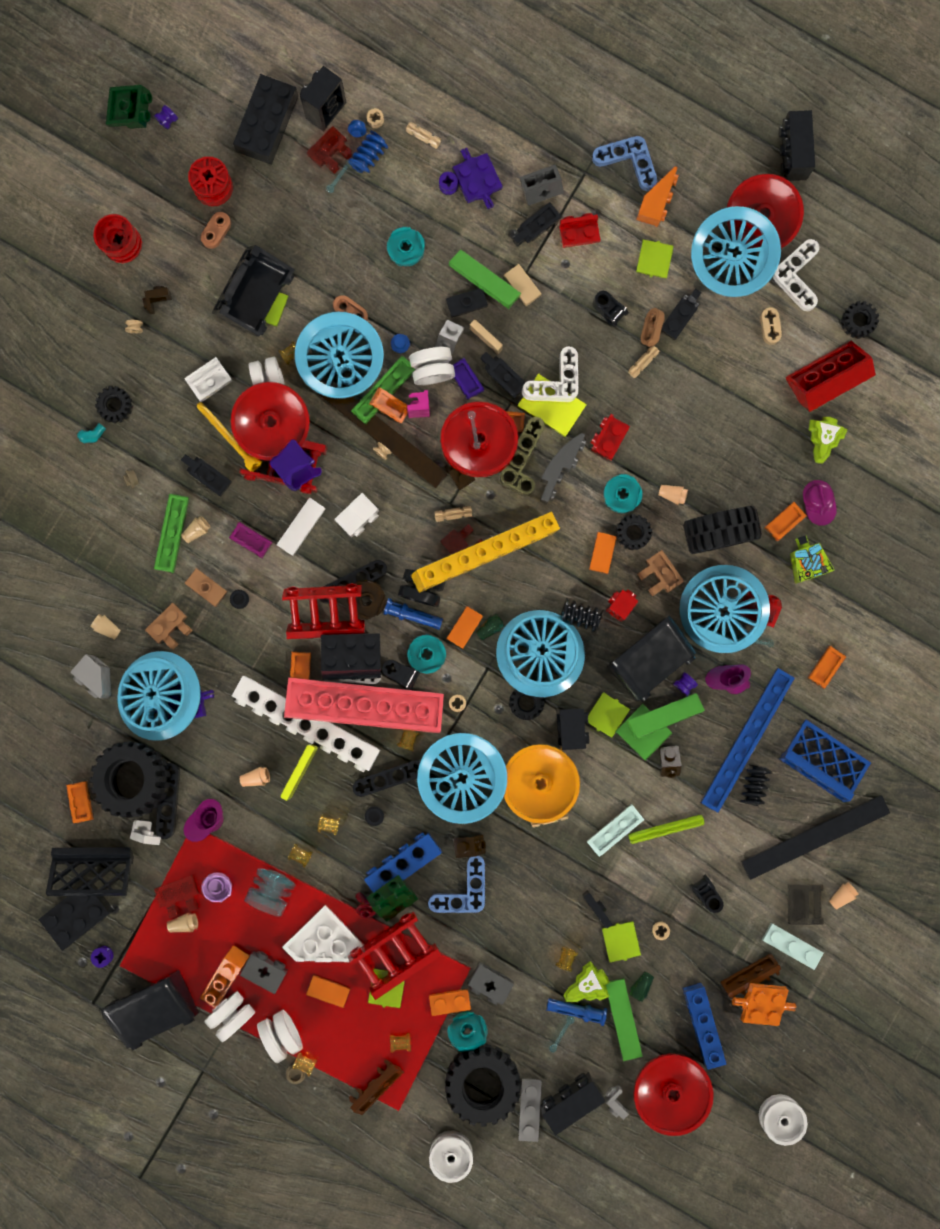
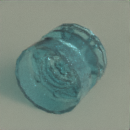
[244,868,296,916]

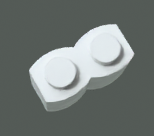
[335,493,379,537]

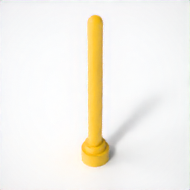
[197,402,262,472]

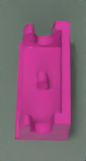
[407,390,430,418]

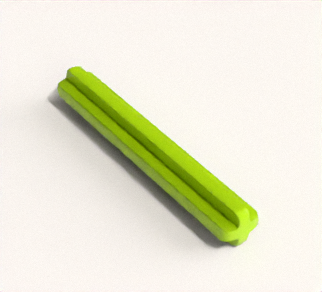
[628,815,704,844]

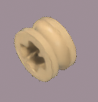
[367,108,384,129]
[125,320,143,334]
[372,442,392,460]
[449,694,466,712]
[652,922,670,940]

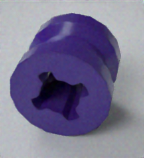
[154,105,178,130]
[439,172,458,195]
[673,672,698,696]
[91,946,114,968]

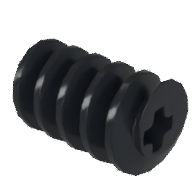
[561,598,603,632]
[739,764,772,807]

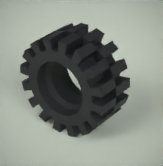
[841,301,879,339]
[95,386,133,423]
[616,514,652,550]
[509,689,545,720]

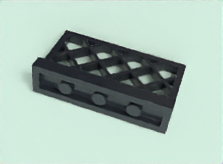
[46,847,134,896]

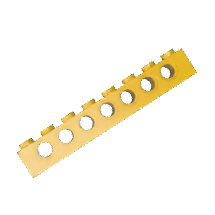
[411,512,560,593]

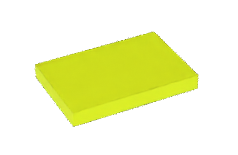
[517,374,587,437]
[281,744,318,801]

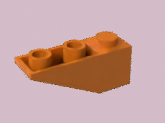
[636,167,679,227]
[200,945,250,1008]

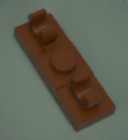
[720,953,781,999]
[349,1060,404,1115]

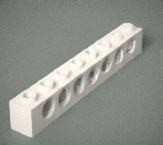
[232,676,381,772]

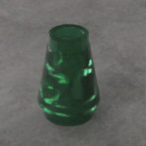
[475,614,505,641]
[629,971,654,1002]

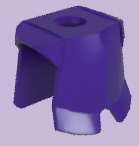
[270,440,322,491]

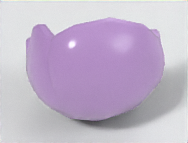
[202,872,232,902]

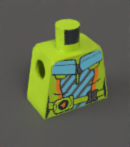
[790,535,834,584]

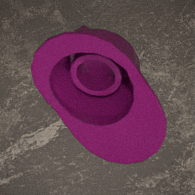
[803,480,837,526]
[705,664,751,694]
[183,799,224,842]

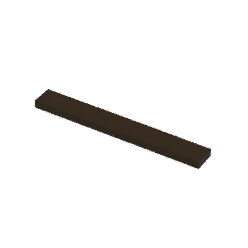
[317,379,448,489]

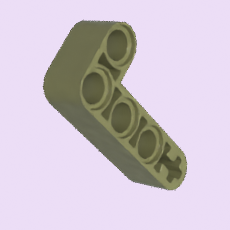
[500,417,545,496]

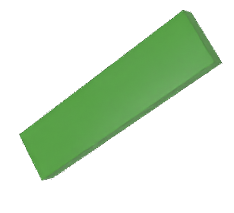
[449,250,521,309]
[351,356,416,425]
[154,494,189,573]
[627,693,705,740]
[605,978,643,1061]

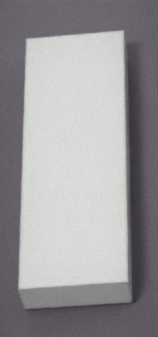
[277,498,326,556]

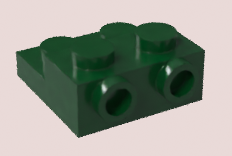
[106,85,153,129]
[367,875,418,922]

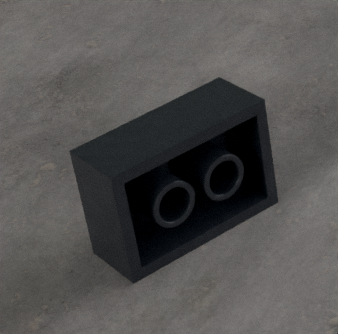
[300,66,346,132]
[778,110,815,181]
[321,633,381,680]
[556,708,589,750]
[38,880,115,951]
[540,1072,606,1136]

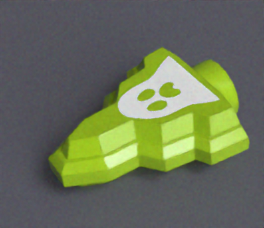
[808,417,847,464]
[563,961,610,1002]

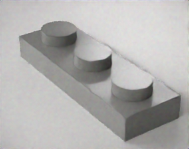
[518,1079,542,1142]

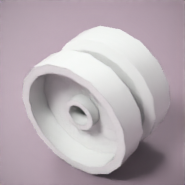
[409,347,455,385]
[248,356,285,385]
[204,991,255,1042]
[257,1010,303,1063]
[758,1094,808,1146]
[429,1130,473,1183]

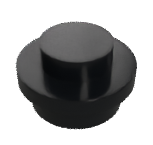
[230,590,249,609]
[365,806,384,826]

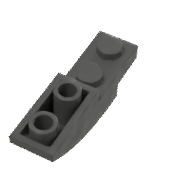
[540,433,586,505]

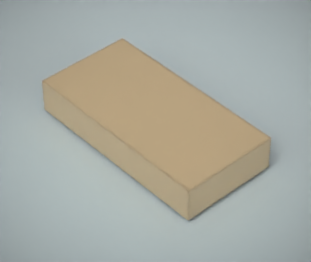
[503,264,542,306]
[470,320,503,355]

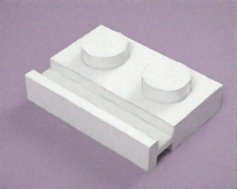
[184,357,232,402]

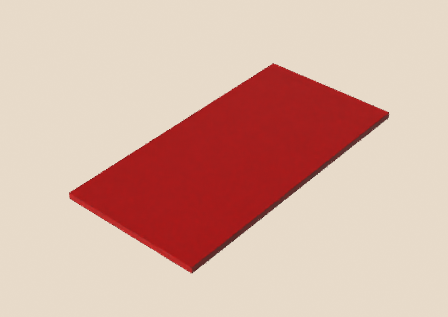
[120,833,471,1111]

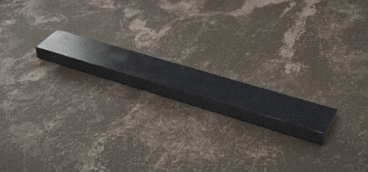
[741,795,890,880]

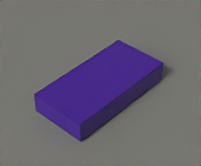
[453,358,484,400]

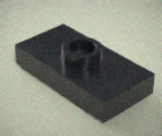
[446,288,488,318]
[582,890,613,929]

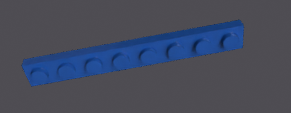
[700,668,795,813]

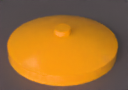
[504,745,580,823]

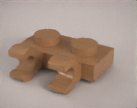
[637,550,684,596]
[145,603,193,650]

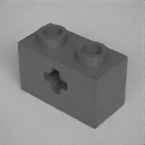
[519,164,564,206]
[240,951,288,994]
[468,961,514,1005]

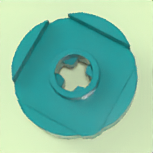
[387,227,425,266]
[603,474,643,513]
[407,635,446,674]
[447,1011,488,1052]

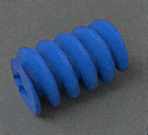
[348,130,388,174]

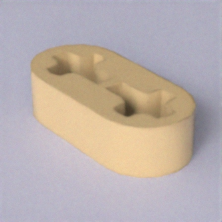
[760,307,782,345]

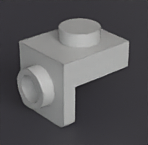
[435,320,464,354]
[604,1085,629,1120]

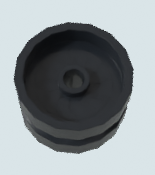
[398,569,446,607]

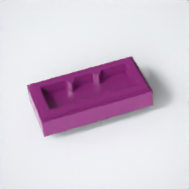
[229,522,273,559]

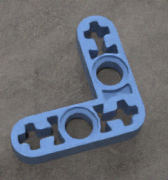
[592,136,657,192]
[428,855,485,913]

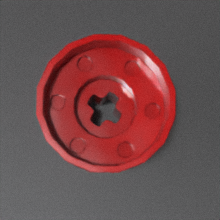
[188,157,233,206]
[93,214,143,263]

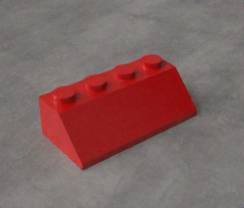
[786,340,876,412]

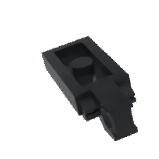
[513,202,562,247]
[661,288,702,340]
[480,352,526,399]
[181,454,232,497]

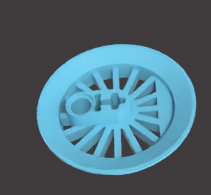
[691,206,781,297]
[295,312,384,398]
[680,565,770,653]
[496,610,585,697]
[117,651,201,741]
[417,733,507,824]

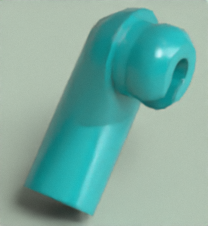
[77,423,106,443]

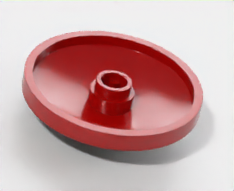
[727,174,804,253]
[231,382,310,461]
[441,402,518,477]
[633,1053,714,1136]

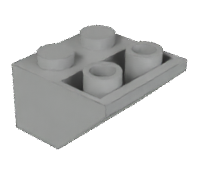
[70,654,111,699]

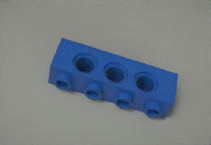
[364,832,442,893]
[682,983,727,1070]

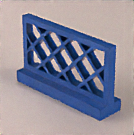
[779,720,871,803]

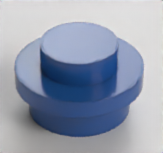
[348,120,367,138]
[391,334,410,353]

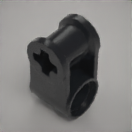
[592,290,629,327]
[382,660,420,690]
[689,874,724,913]

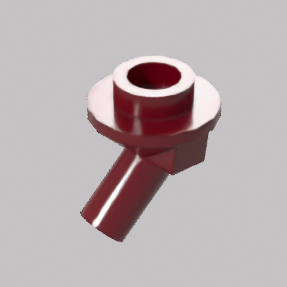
[355,892,376,918]

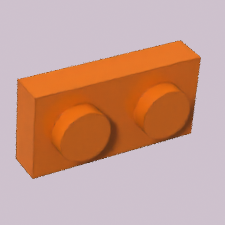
[429,989,471,1016]

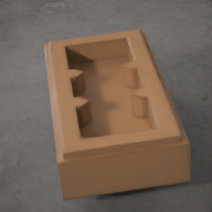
[185,568,228,607]

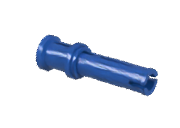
[383,598,443,630]
[546,998,607,1026]

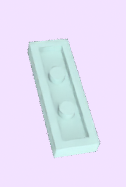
[587,804,644,857]
[762,923,824,970]

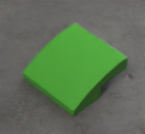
[616,704,672,761]

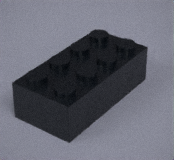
[233,74,298,165]

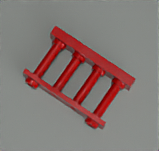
[240,440,327,494]
[282,583,365,639]
[348,912,441,1000]

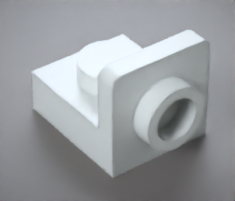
[130,820,161,845]

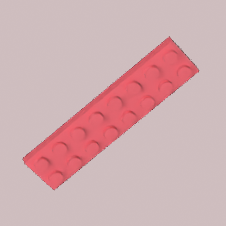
[284,678,444,733]

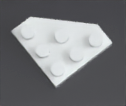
[282,905,364,962]

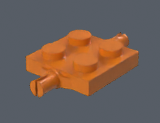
[732,983,796,1026]

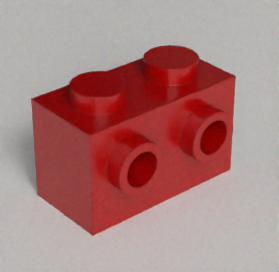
[606,589,638,622]

